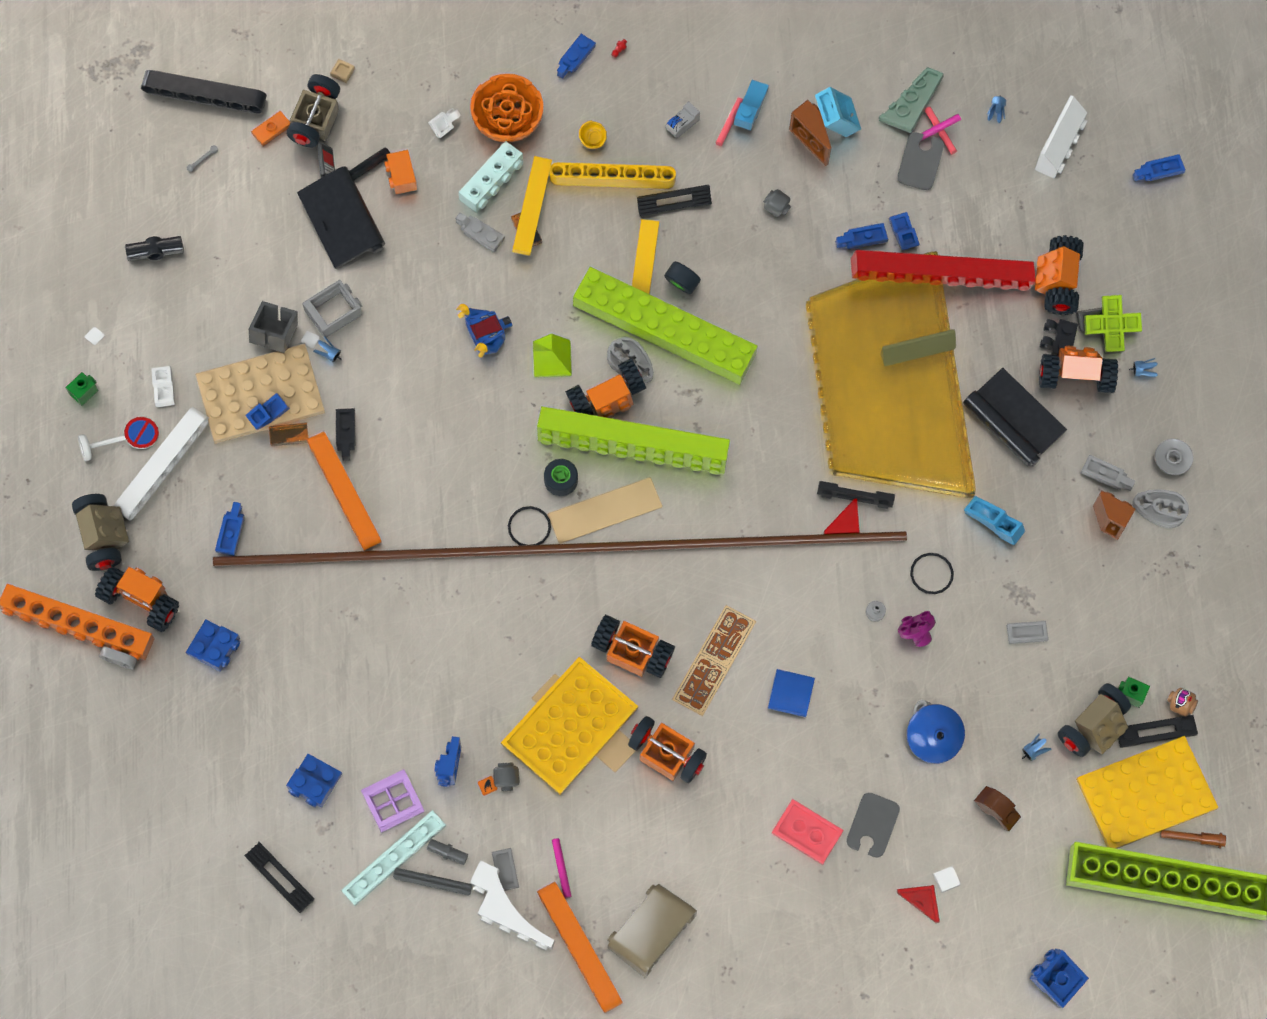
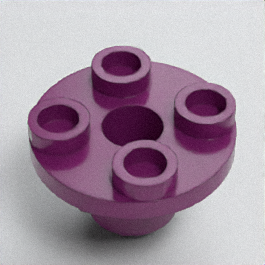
[898,611,936,647]

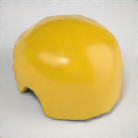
[579,120,607,149]

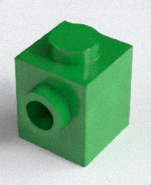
[65,372,98,406]
[1118,676,1150,708]

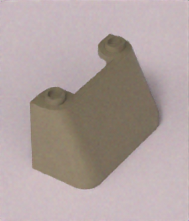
[607,884,697,978]

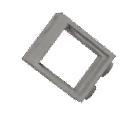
[302,280,363,337]

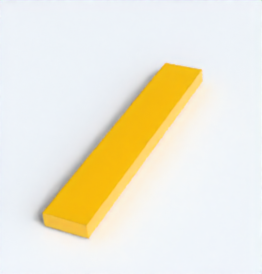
[512,156,552,256]
[632,219,659,294]

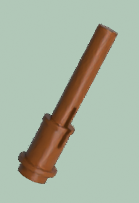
[1160,830,1226,849]

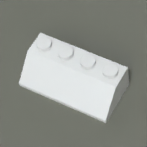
[1035,95,1087,179]

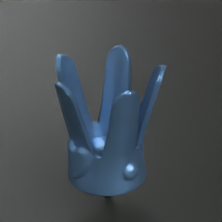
[987,95,1006,123]
[313,336,342,362]
[1129,358,1158,377]
[1022,733,1052,761]

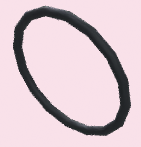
[508,506,551,545]
[910,553,954,594]

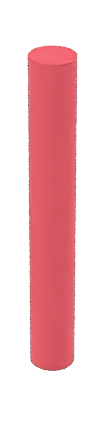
[716,98,743,146]
[925,107,957,155]

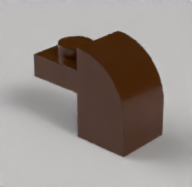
[974,786,1021,831]

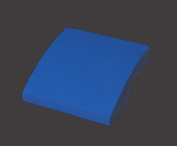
[768,669,815,717]

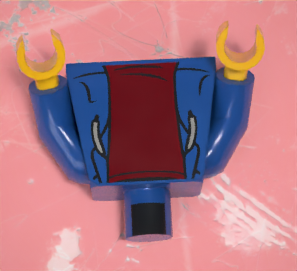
[456,304,513,358]

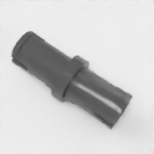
[427,839,468,865]

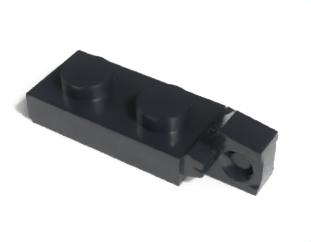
[336,408,356,461]

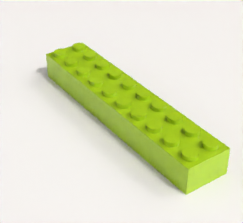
[573,267,758,385]
[537,406,730,475]
[1066,842,1267,921]

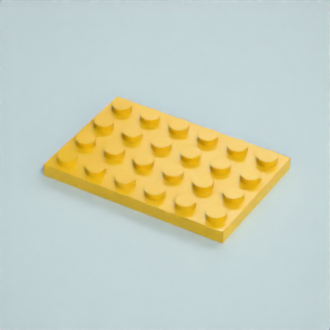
[501,657,638,795]
[1076,736,1219,849]

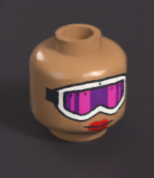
[1167,688,1198,716]

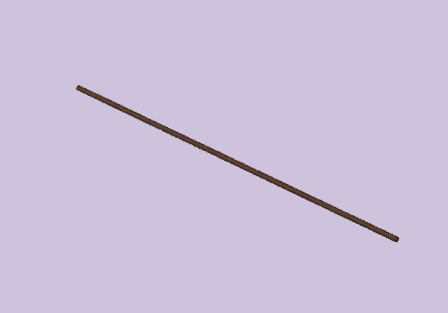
[213,531,907,566]

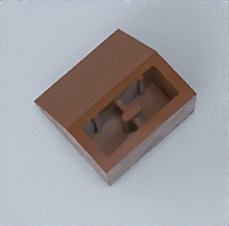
[1093,490,1136,540]

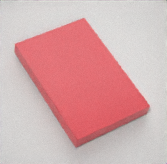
[772,799,844,865]

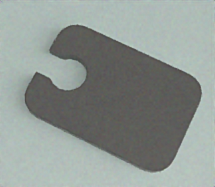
[898,132,944,190]
[846,793,900,858]

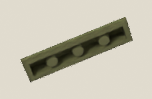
[880,329,956,366]

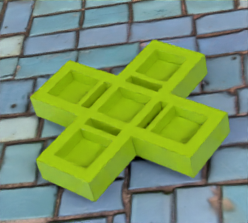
[1084,295,1142,352]

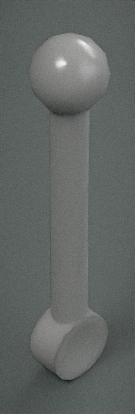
[187,145,218,172]

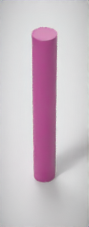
[920,114,961,142]
[552,838,572,899]

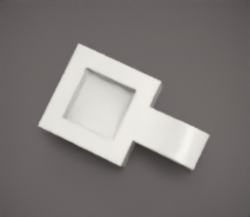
[428,108,461,138]

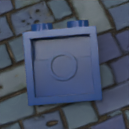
[186,619,241,672]
[434,736,462,787]
[286,753,342,808]
[1030,948,1089,1008]

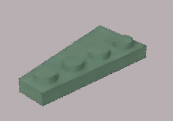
[879,67,944,133]

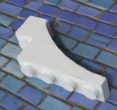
[470,861,555,950]

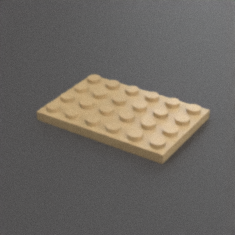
[196,344,325,444]

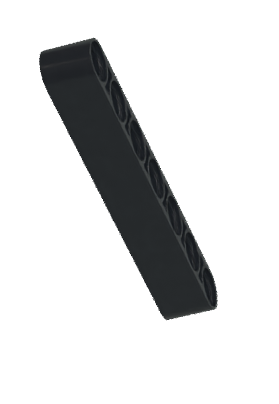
[141,70,267,114]

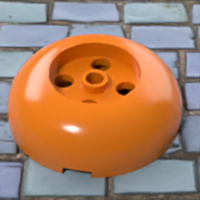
[470,74,543,142]

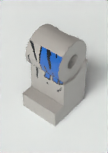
[665,101,700,138]

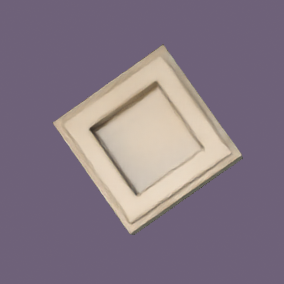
[330,59,355,83]

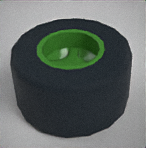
[664,261,701,294]
[544,459,578,496]

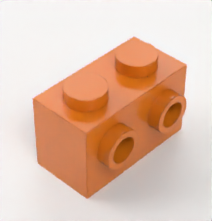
[384,150,417,195]

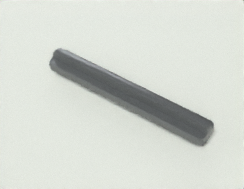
[393,868,472,895]

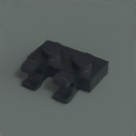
[1040,319,1078,355]

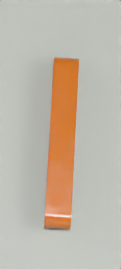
[307,431,382,551]
[537,881,623,1013]

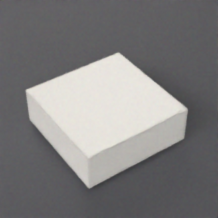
[933,866,961,893]

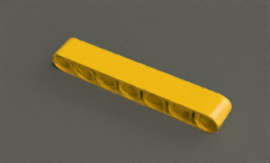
[549,162,676,189]

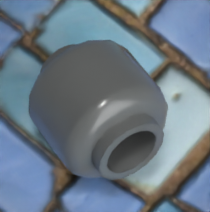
[763,189,791,217]
[493,762,520,791]

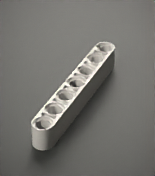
[114,407,209,520]

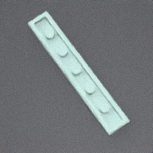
[341,810,446,906]

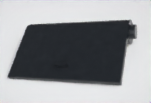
[297,166,385,269]
[963,367,1067,466]

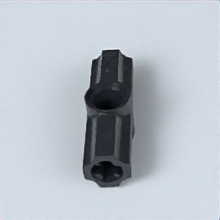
[125,236,184,261]

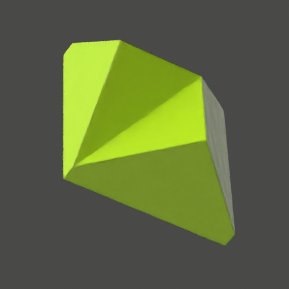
[533,333,572,377]

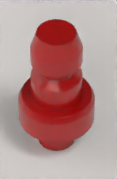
[611,39,627,58]

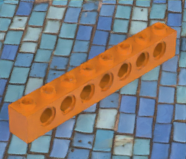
[0,584,154,660]

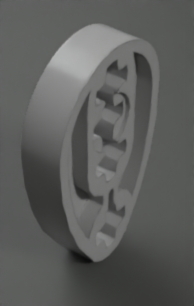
[607,337,654,383]
[1132,489,1189,528]

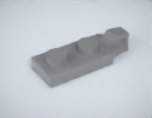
[455,213,505,252]
[1081,455,1135,491]

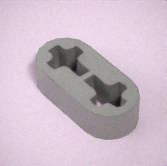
[99,647,137,669]

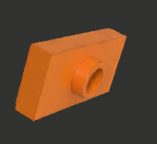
[251,111,290,146]

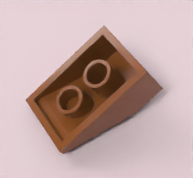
[789,100,831,166]

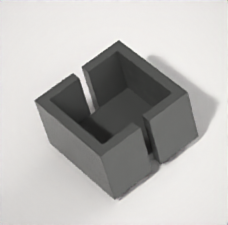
[248,301,298,353]

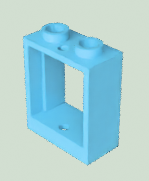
[815,87,861,137]

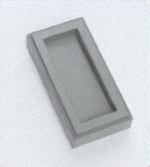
[1006,621,1048,644]
[492,848,519,891]

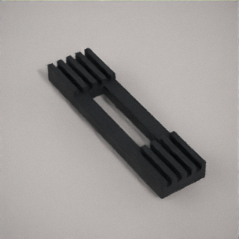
[637,184,712,216]
[817,481,895,509]
[1118,715,1198,748]
[244,842,314,913]

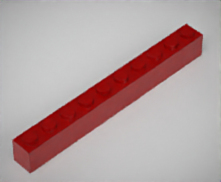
[851,250,1036,291]

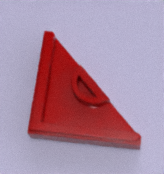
[824,499,860,534]
[897,885,940,923]

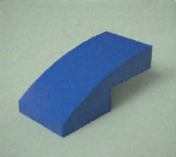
[889,212,920,251]
[245,393,290,430]

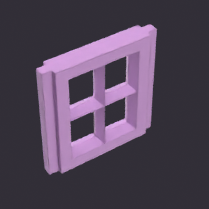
[361,769,425,833]

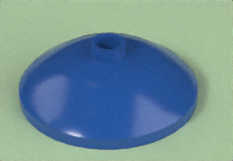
[907,704,965,764]

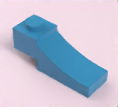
[734,80,769,130]
[964,496,1025,545]

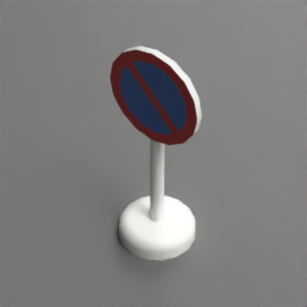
[78,417,159,461]

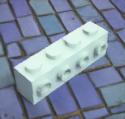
[459,141,523,213]

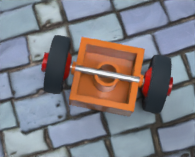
[628,716,707,783]

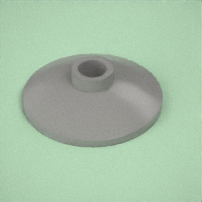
[1155,439,1193,475]

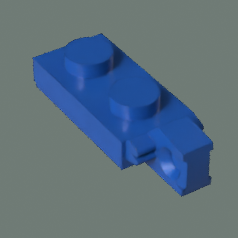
[557,33,596,79]
[1133,154,1186,181]
[835,223,889,249]
[215,502,244,556]

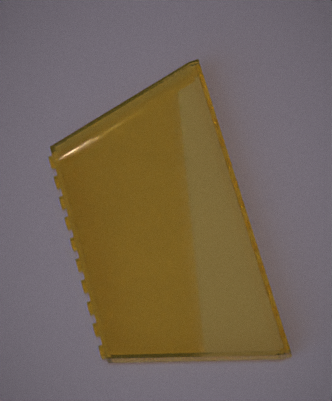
[806,251,976,498]

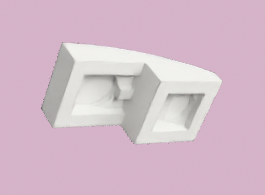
[151,366,175,407]

